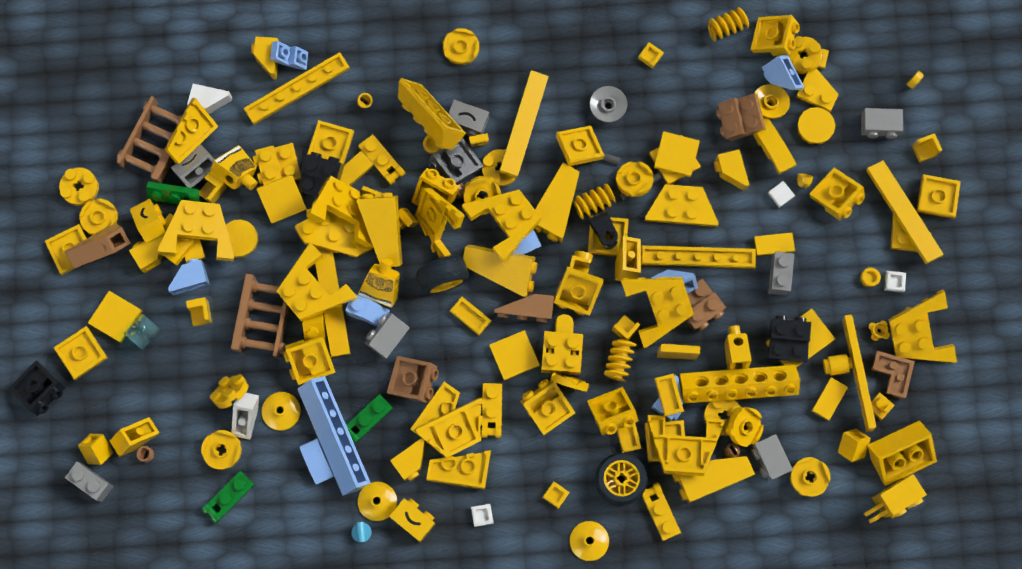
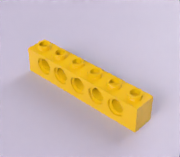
[679,365,800,404]

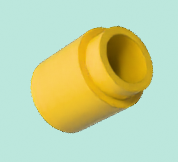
[823,354,853,376]

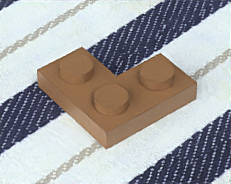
[871,351,915,399]

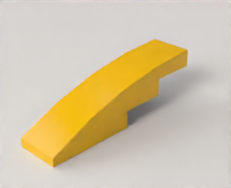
[753,117,797,174]

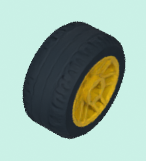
[416,255,469,295]
[595,453,647,506]

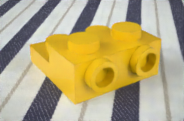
[750,15,800,56]
[253,143,301,185]
[411,168,460,206]
[809,168,865,221]
[554,266,603,316]
[283,335,335,385]
[520,379,575,435]
[587,387,638,435]

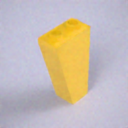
[534,163,579,243]
[357,192,402,267]
[463,244,538,297]
[672,456,755,503]

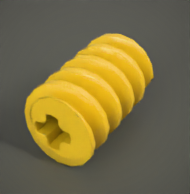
[708,7,749,42]
[573,184,616,220]
[604,339,637,382]

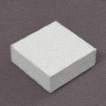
[768,181,795,208]
[884,271,906,293]
[471,504,494,527]

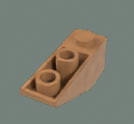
[64,223,131,268]
[494,294,554,322]

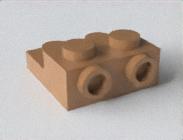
[716,93,766,141]
[685,279,726,332]
[387,356,439,404]

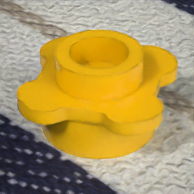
[868,320,890,341]

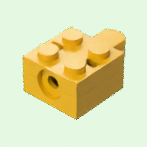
[541,314,583,376]
[864,474,927,523]

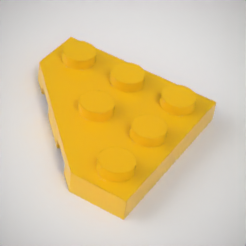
[294,210,373,258]

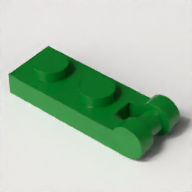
[146,182,200,205]
[346,394,393,445]
[201,471,255,524]

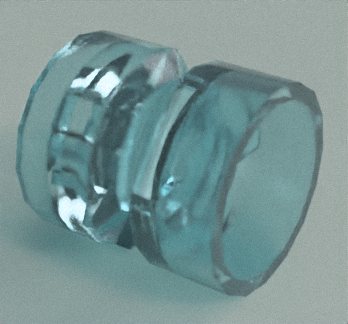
[124,314,161,350]

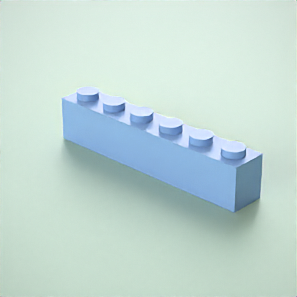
[297,376,370,496]

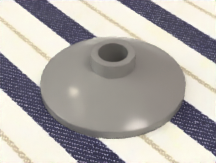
[590,86,627,122]

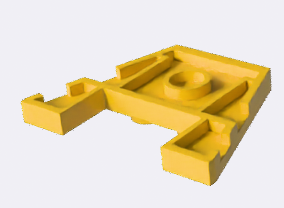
[306,176,372,248]
[415,188,465,258]
[462,190,541,263]
[157,200,234,261]
[277,243,358,321]
[621,277,694,348]
[888,290,957,363]
[647,415,725,476]

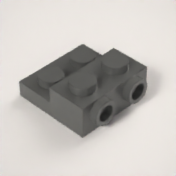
[429,138,484,185]

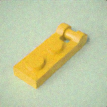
[358,134,406,185]
[482,383,502,438]
[642,482,681,541]

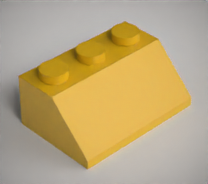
[867,421,937,486]

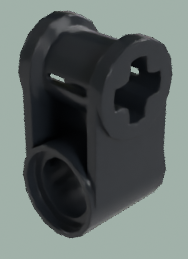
[588,210,618,249]

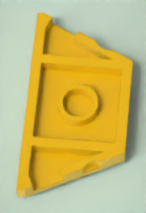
[645,184,718,227]
[414,397,483,458]

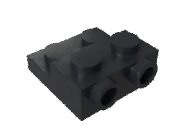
[298,152,345,197]
[768,316,811,363]
[9,360,65,416]

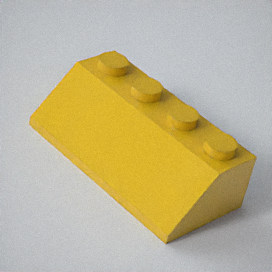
[398,78,466,150]

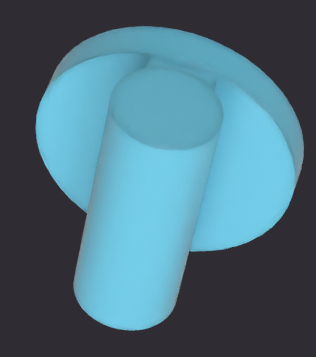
[352,522,372,543]

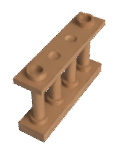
[117,96,184,183]
[231,274,289,359]

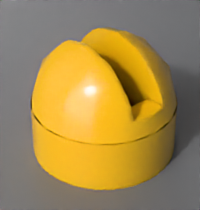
[357,93,373,108]
[797,173,813,188]

